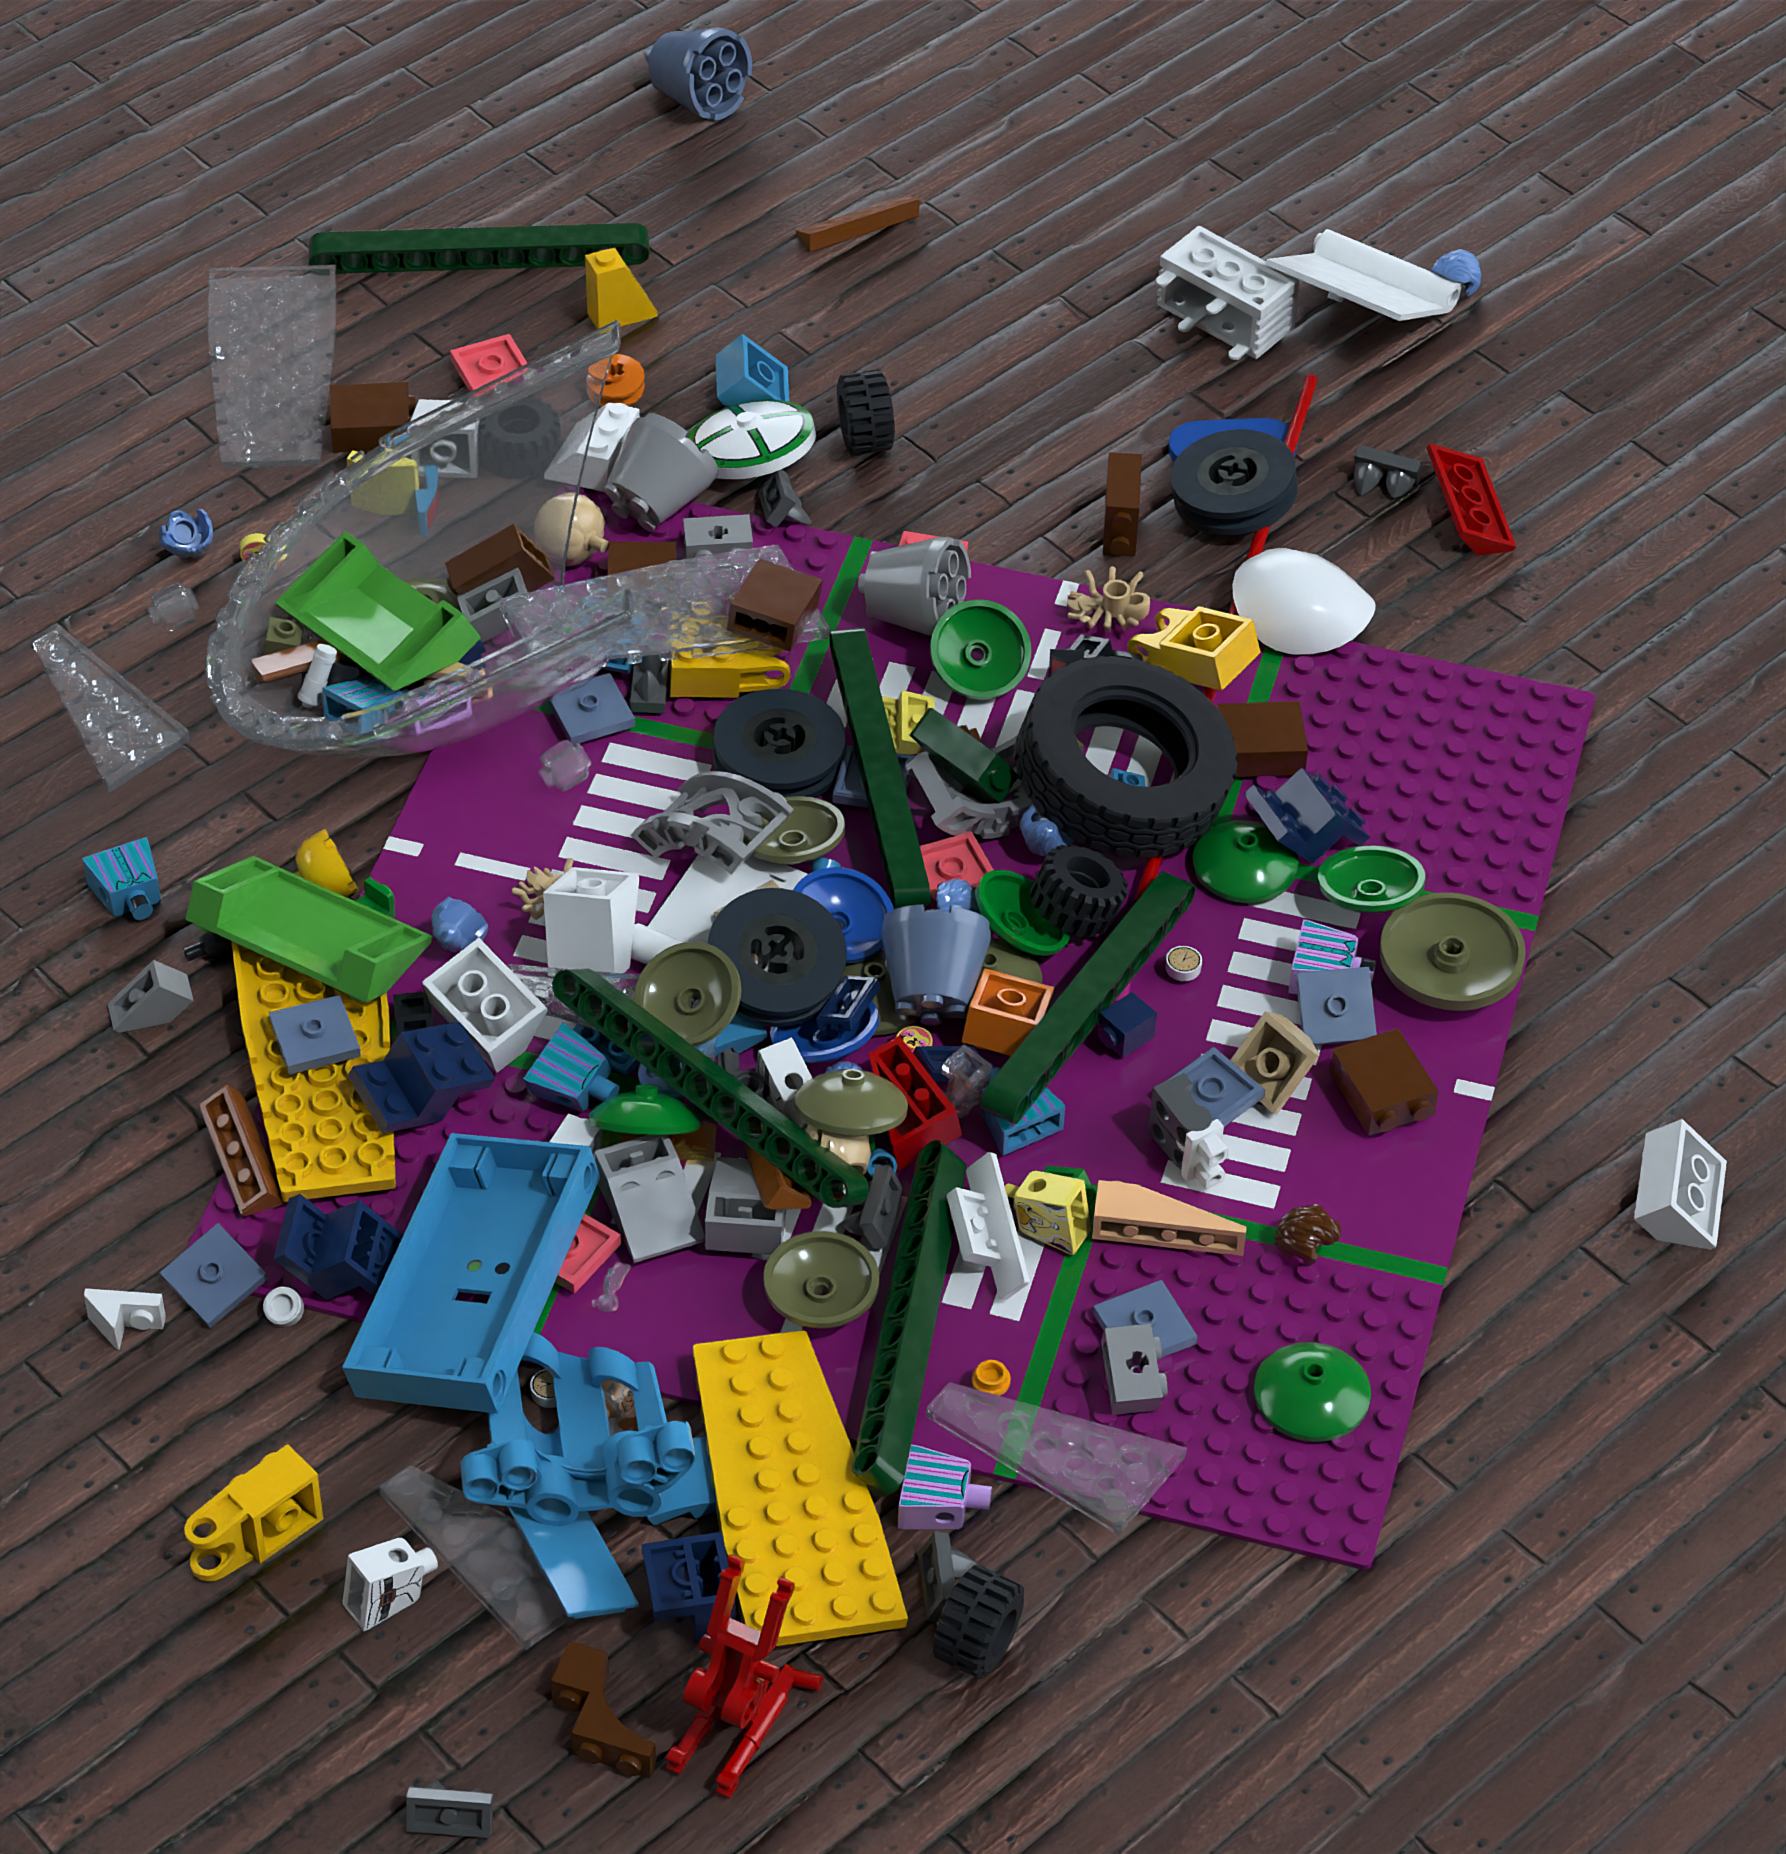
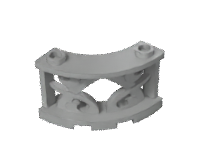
[904,735,1047,839]
[631,771,793,875]

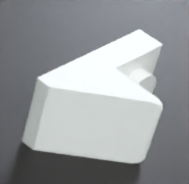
[84,1288,166,1350]

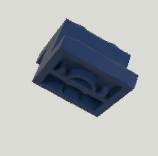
[1244,768,1370,863]
[348,1022,495,1133]
[274,1194,403,1300]
[641,1532,741,1641]

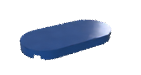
[1168,418,1297,462]

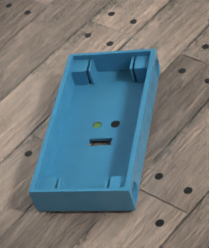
[342,1133,600,1414]

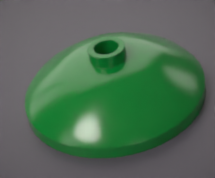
[930,599,1031,700]
[1192,820,1299,903]
[1318,846,1425,914]
[975,870,1070,956]
[589,1085,702,1135]
[1254,1342,1371,1442]

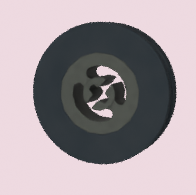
[1171,429,1298,535]
[713,689,846,798]
[707,888,847,1027]

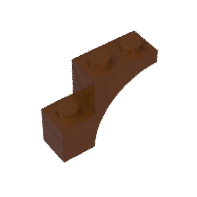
[551,1641,656,1778]

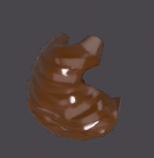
[1274,1204,1342,1266]

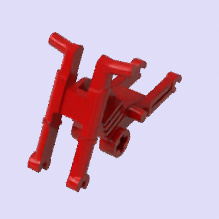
[665,1554,824,1799]

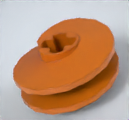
[587,354,645,407]

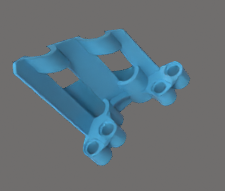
[460,1332,695,1526]

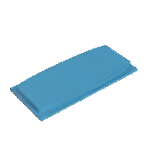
[507,1506,639,1619]

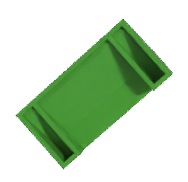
[274,531,481,691]
[186,856,433,1003]

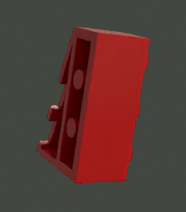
[868,1036,962,1172]

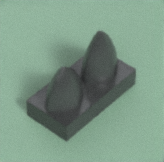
[1354,445,1421,499]
[758,470,812,527]
[630,641,669,713]
[842,1165,904,1248]
[918,1531,978,1622]
[406,1779,493,1838]

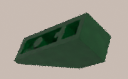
[909,708,1019,803]

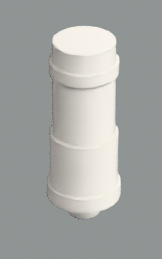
[298,644,337,708]

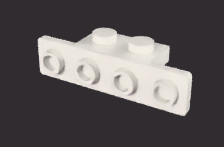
[946,1152,1030,1300]

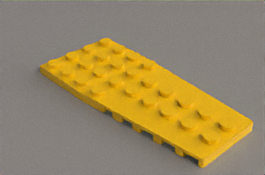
[231,941,396,1202]
[692,1330,908,1646]

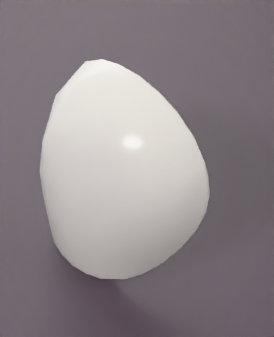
[1232,548,1375,655]

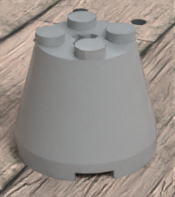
[604,412,719,532]
[858,537,971,636]

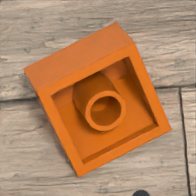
[962,968,1055,1057]

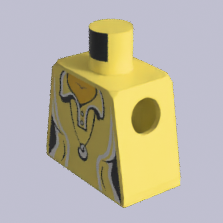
[1005,1171,1091,1256]

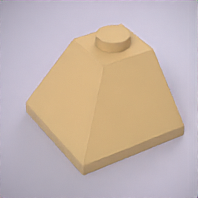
[1230,1011,1319,1115]

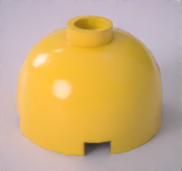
[293,829,359,897]

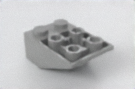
[594,1134,705,1263]
[705,1157,787,1254]

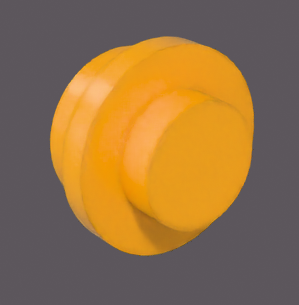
[972,1360,1011,1397]

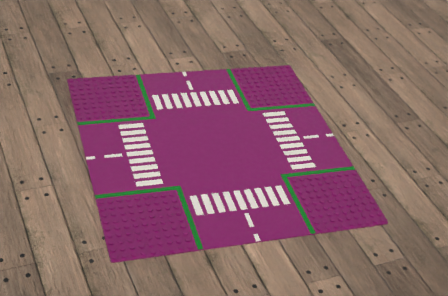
[186,483,1595,1570]

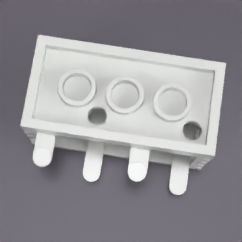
[1156,226,1300,360]

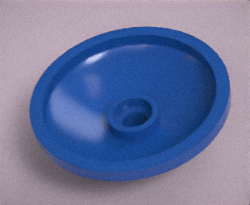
[793,867,894,963]
[770,992,879,1064]

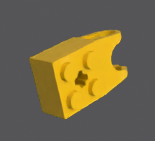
[1127,606,1261,691]
[669,620,790,698]
[184,1444,324,1581]

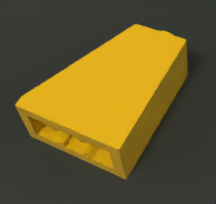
[585,247,658,333]

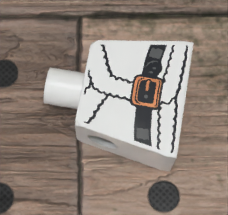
[756,1038,812,1129]
[342,1538,438,1631]

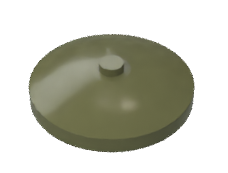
[1379,893,1526,1011]

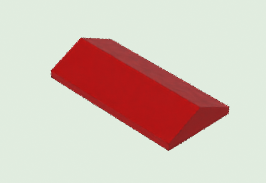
[1426,443,1517,555]

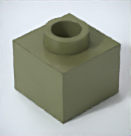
[263,617,304,656]

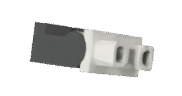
[1148,1073,1228,1189]

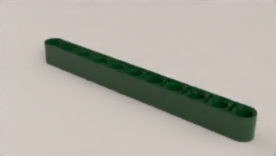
[309,223,650,274]
[829,627,931,909]
[981,871,1196,1125]
[552,968,869,1208]
[852,1140,966,1496]

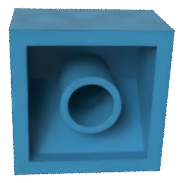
[716,334,789,407]

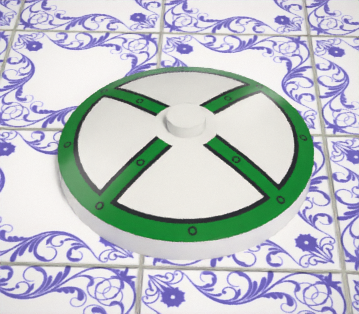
[687,399,816,479]

